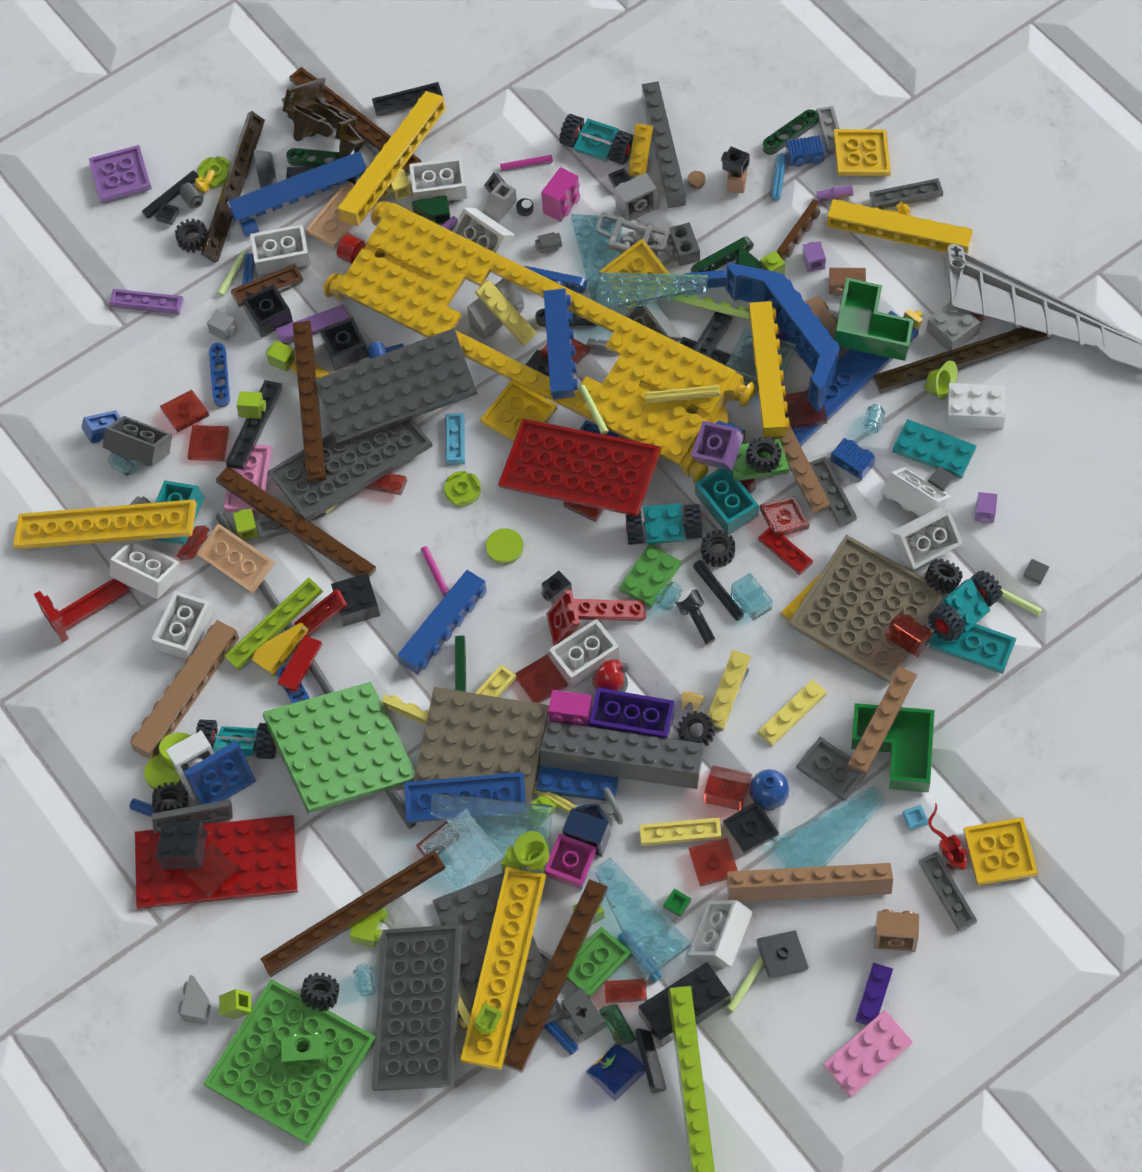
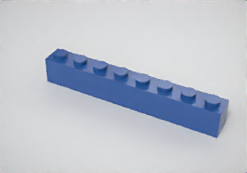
[227,151,367,224]

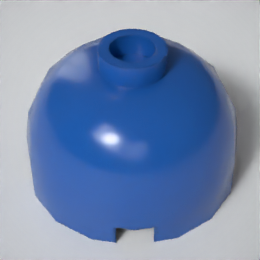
[749,769,789,810]

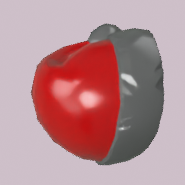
[592,659,629,692]

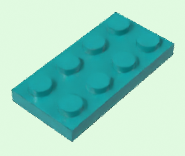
[892,419,977,479]
[929,624,1017,674]

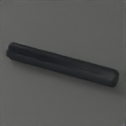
[142,170,199,219]
[693,560,744,621]

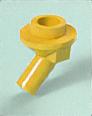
[195,170,215,193]
[885,202,911,215]

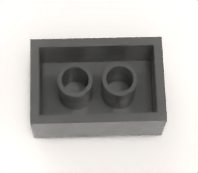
[103,416,173,467]

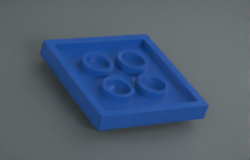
[184,741,256,805]

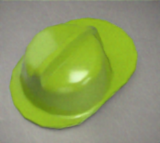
[923,361,958,400]
[513,831,550,872]

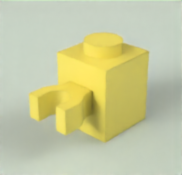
[381,169,412,200]

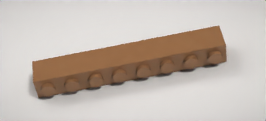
[130,620,239,759]
[727,863,893,902]

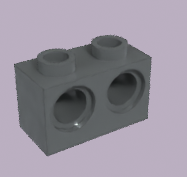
[668,222,700,266]

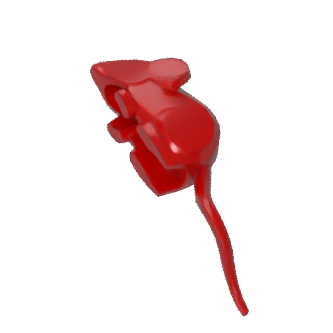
[928,803,967,870]

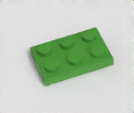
[731,439,789,481]
[619,545,682,608]
[567,927,632,998]

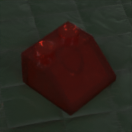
[885,612,934,658]
[704,765,752,811]

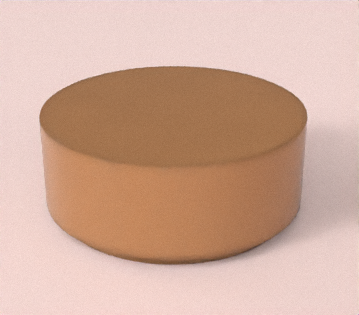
[688,171,706,189]

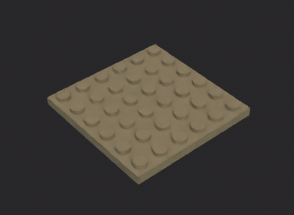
[788,534,946,684]
[414,687,549,821]

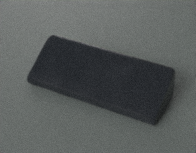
[253,150,277,189]
[635,1028,667,1094]

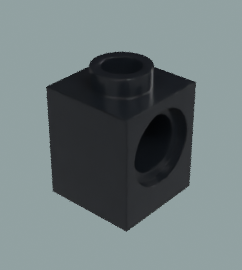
[721,146,750,177]
[541,571,572,604]

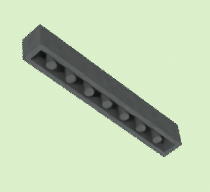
[642,81,686,208]

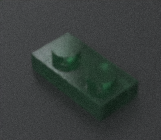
[599,1004,637,1046]

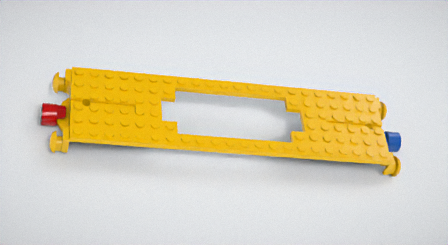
[323,201,756,483]

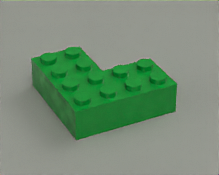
[833,277,914,361]
[851,703,935,793]

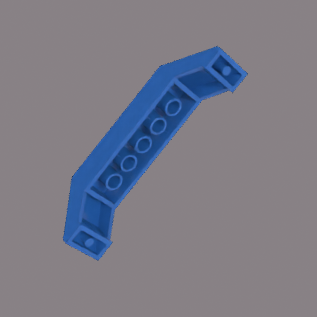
[725,263,840,413]

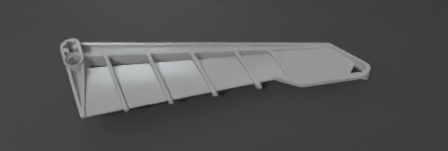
[944,244,1142,371]

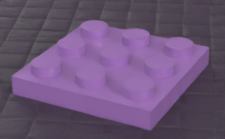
[89,145,152,203]

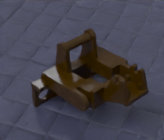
[282,78,366,157]

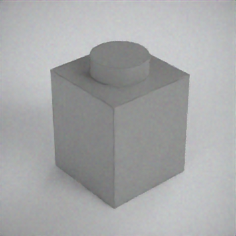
[207,310,237,342]

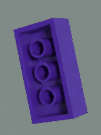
[589,687,675,738]

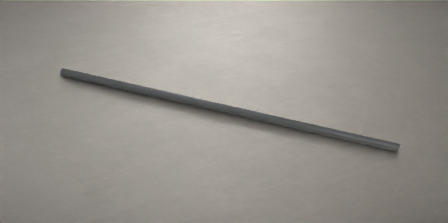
[216,513,417,829]

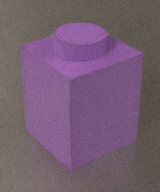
[802,241,826,272]
[975,492,998,524]

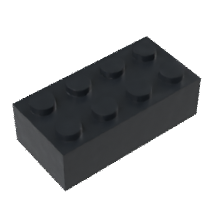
[638,962,731,1047]

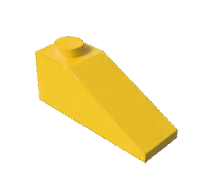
[251,623,309,677]

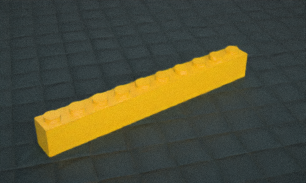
[338,91,446,226]

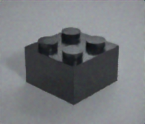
[242,284,293,338]
[319,317,369,370]
[331,573,380,627]
[156,821,207,869]

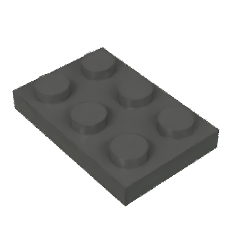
[796,737,868,802]

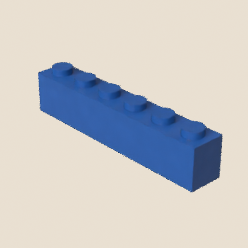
[543,288,578,400]
[397,570,487,675]

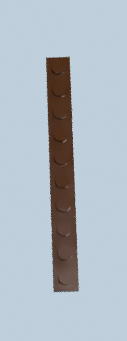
[289,67,422,175]
[292,320,326,483]
[216,466,376,578]
[260,850,446,977]
[503,879,608,1073]

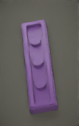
[109,289,184,315]
[276,304,350,345]

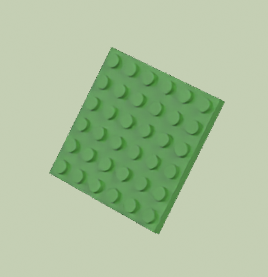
[262,682,416,814]
[203,979,376,1146]

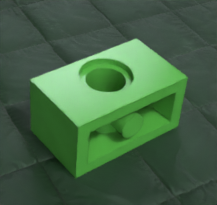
[281,1032,326,1068]

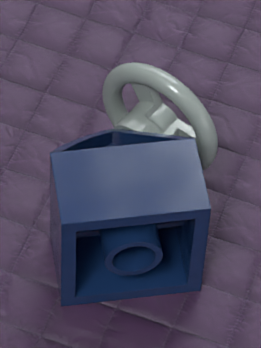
[562,787,623,857]

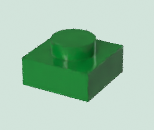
[663,888,691,918]

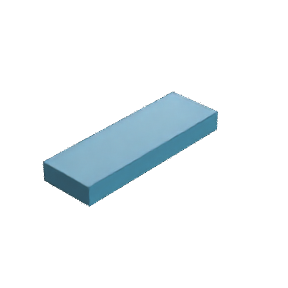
[446,413,465,465]

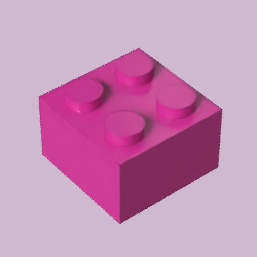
[541,167,580,222]
[548,690,592,727]
[544,833,597,890]

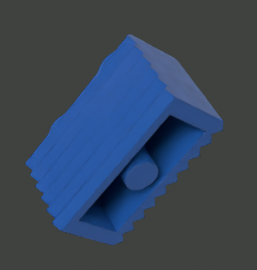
[786,135,825,167]
[830,438,875,480]

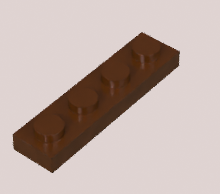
[777,199,821,261]
[231,264,303,307]

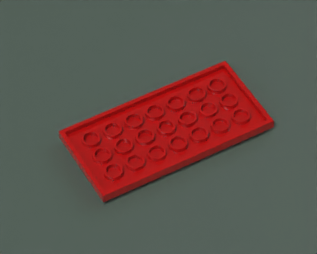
[498,419,662,517]
[135,815,298,909]

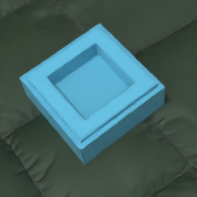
[902,805,928,831]

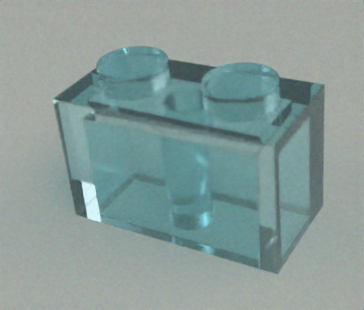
[730,573,773,621]

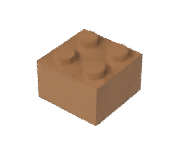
[874,909,919,952]

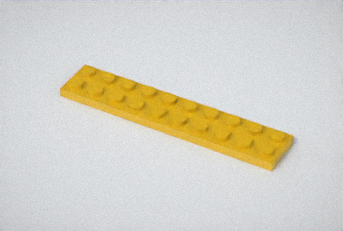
[13,500,197,550]
[460,867,546,1070]

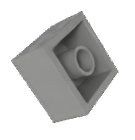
[615,173,657,221]
[926,302,980,351]

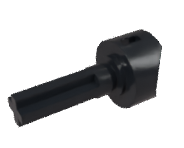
[675,589,716,645]

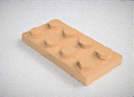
[305,181,355,249]
[197,523,275,594]

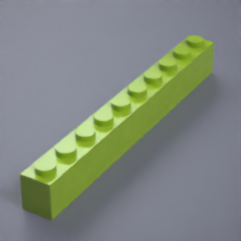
[668,986,715,1172]

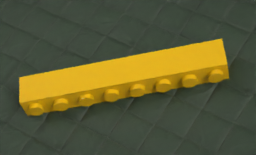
[827,199,973,253]
[749,301,789,438]

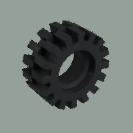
[175,218,208,253]
[746,437,782,473]
[701,530,735,567]
[925,558,963,594]
[677,711,716,746]
[152,782,188,813]
[300,972,340,1011]

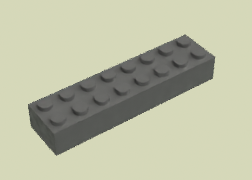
[540,721,704,789]

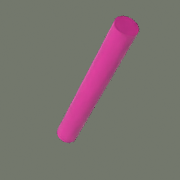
[500,155,553,171]
[421,546,449,596]

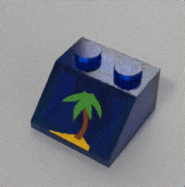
[586,1043,645,1101]

